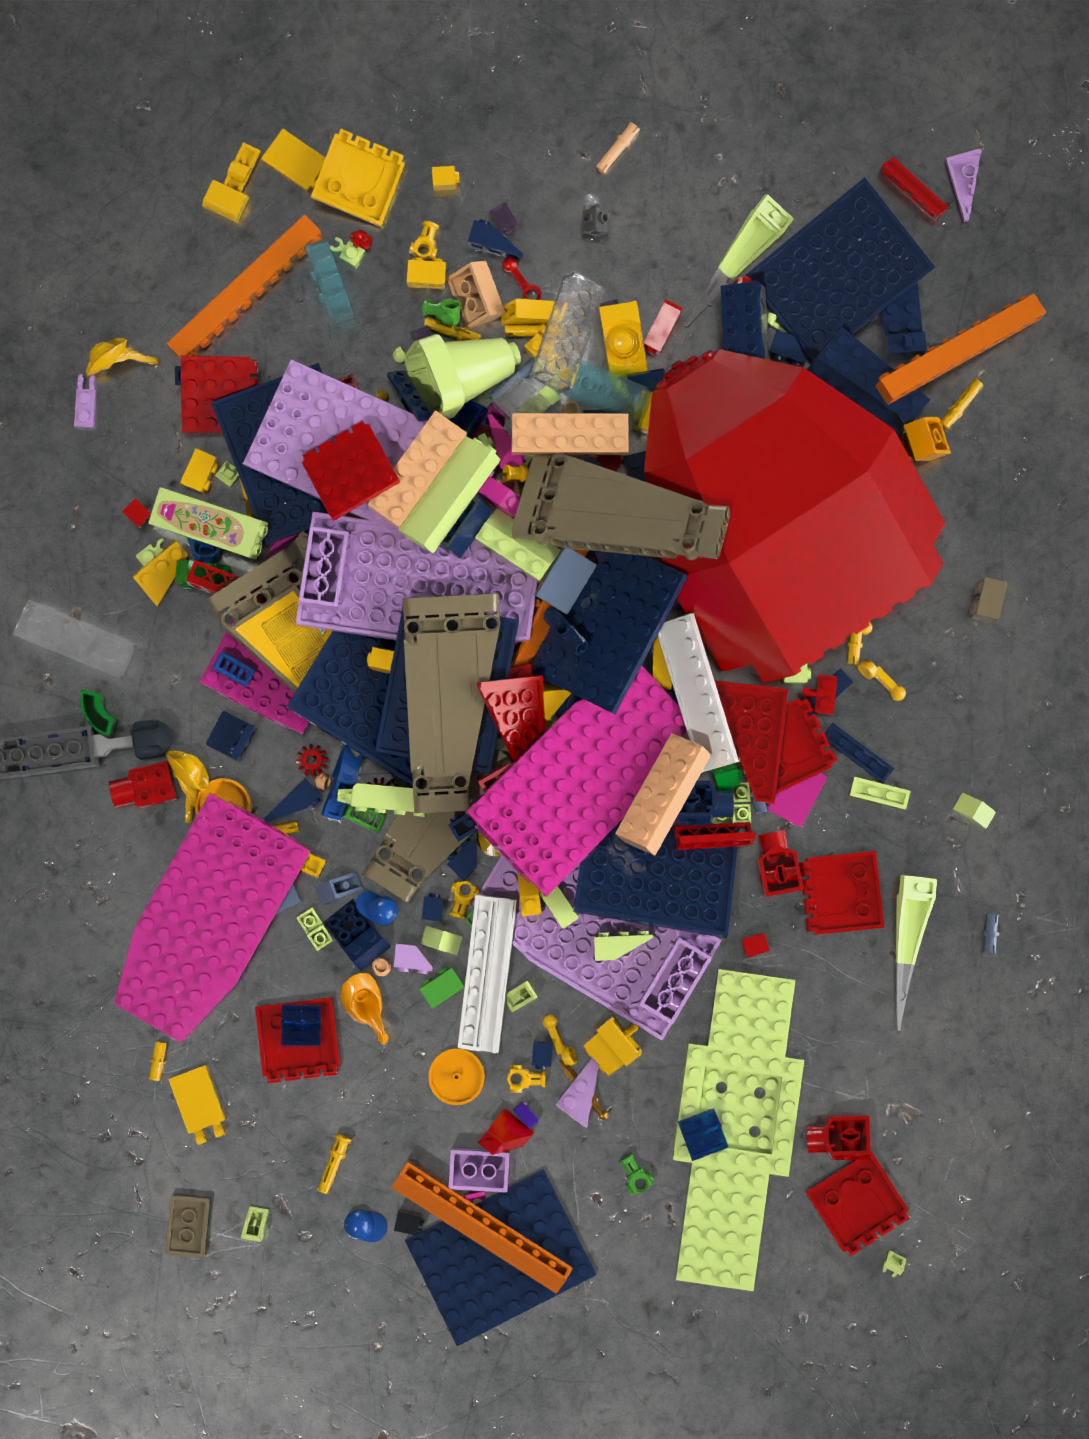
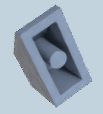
[315,872,363,905]

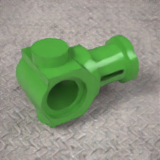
[422,299,462,326]
[618,1154,655,1196]

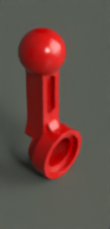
[502,257,542,300]

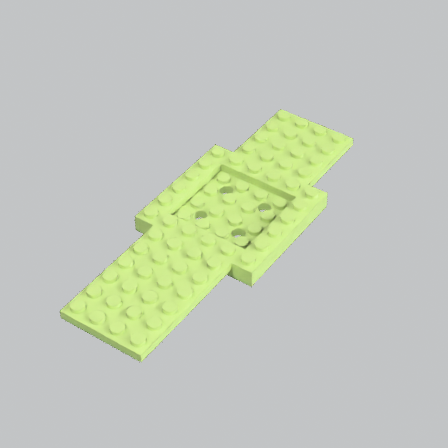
[672,969,804,1291]

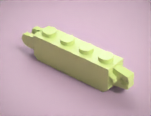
[337,783,429,817]

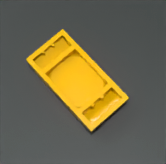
[599,301,647,382]

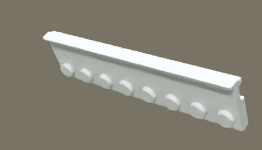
[658,613,739,773]
[458,894,517,1053]

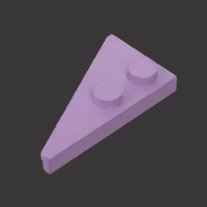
[945,148,982,222]
[556,1058,599,1128]

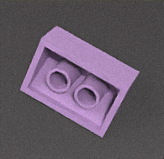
[449,1147,510,1192]

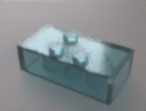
[306,239,355,326]
[564,359,652,425]

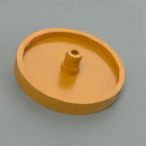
[195,778,251,815]
[428,1048,485,1105]

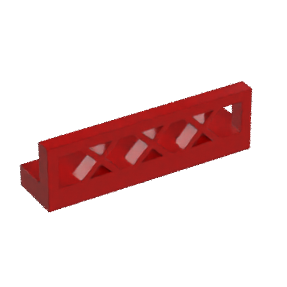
[879,157,948,222]
[186,560,264,604]
[674,822,756,850]

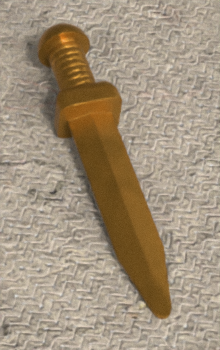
[559,1060,608,1121]

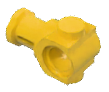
[409,221,439,261]
[449,880,480,920]
[507,1065,545,1093]

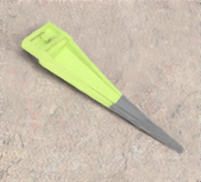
[684,195,794,326]
[895,875,937,1031]

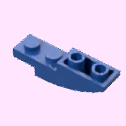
[321,744,362,821]

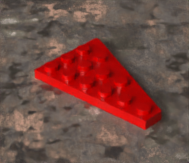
[477,675,546,763]
[714,680,788,804]

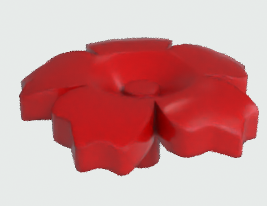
[350,230,373,250]

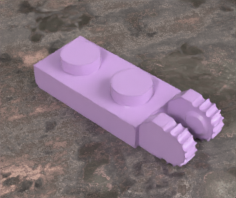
[74,374,97,428]

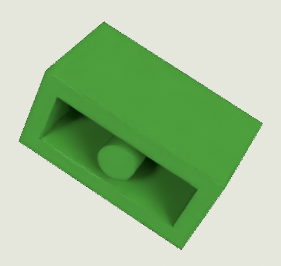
[420,967,465,1009]

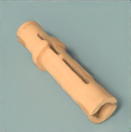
[595,122,640,174]

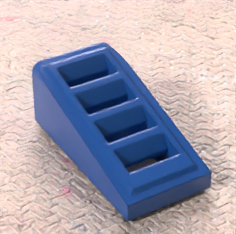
[211,651,255,687]

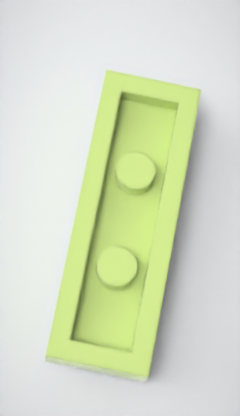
[849,777,910,810]

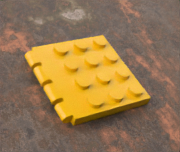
[310,129,405,227]

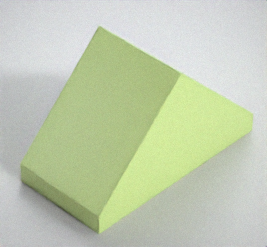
[953,793,996,829]
[421,926,463,955]
[505,981,537,1012]
[241,1206,268,1242]

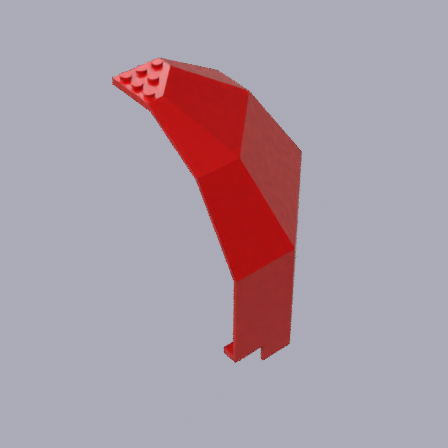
[644,349,945,683]

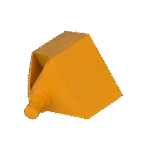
[900,417,951,461]

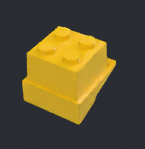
[584,1014,642,1076]

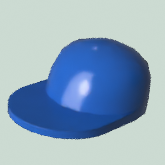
[187,537,221,563]
[356,891,398,926]
[344,1209,387,1242]

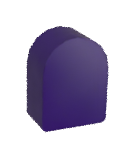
[513,1101,540,1129]

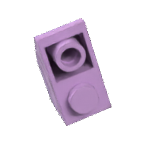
[394,944,433,974]

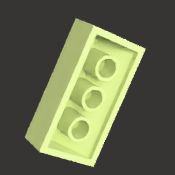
[475,508,561,583]

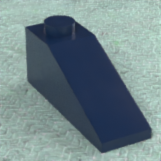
[468,219,523,262]
[264,778,323,822]

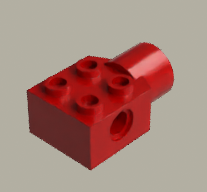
[109,761,178,808]
[757,830,804,897]
[807,1116,871,1160]

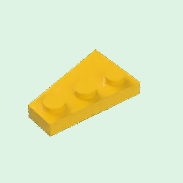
[132,540,188,606]

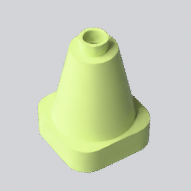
[405,334,521,419]

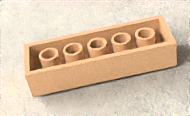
[368,411,467,530]
[512,413,629,455]
[615,733,711,856]

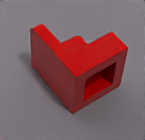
[122,498,151,527]
[741,933,770,958]

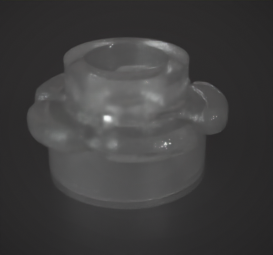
[582,194,600,210]

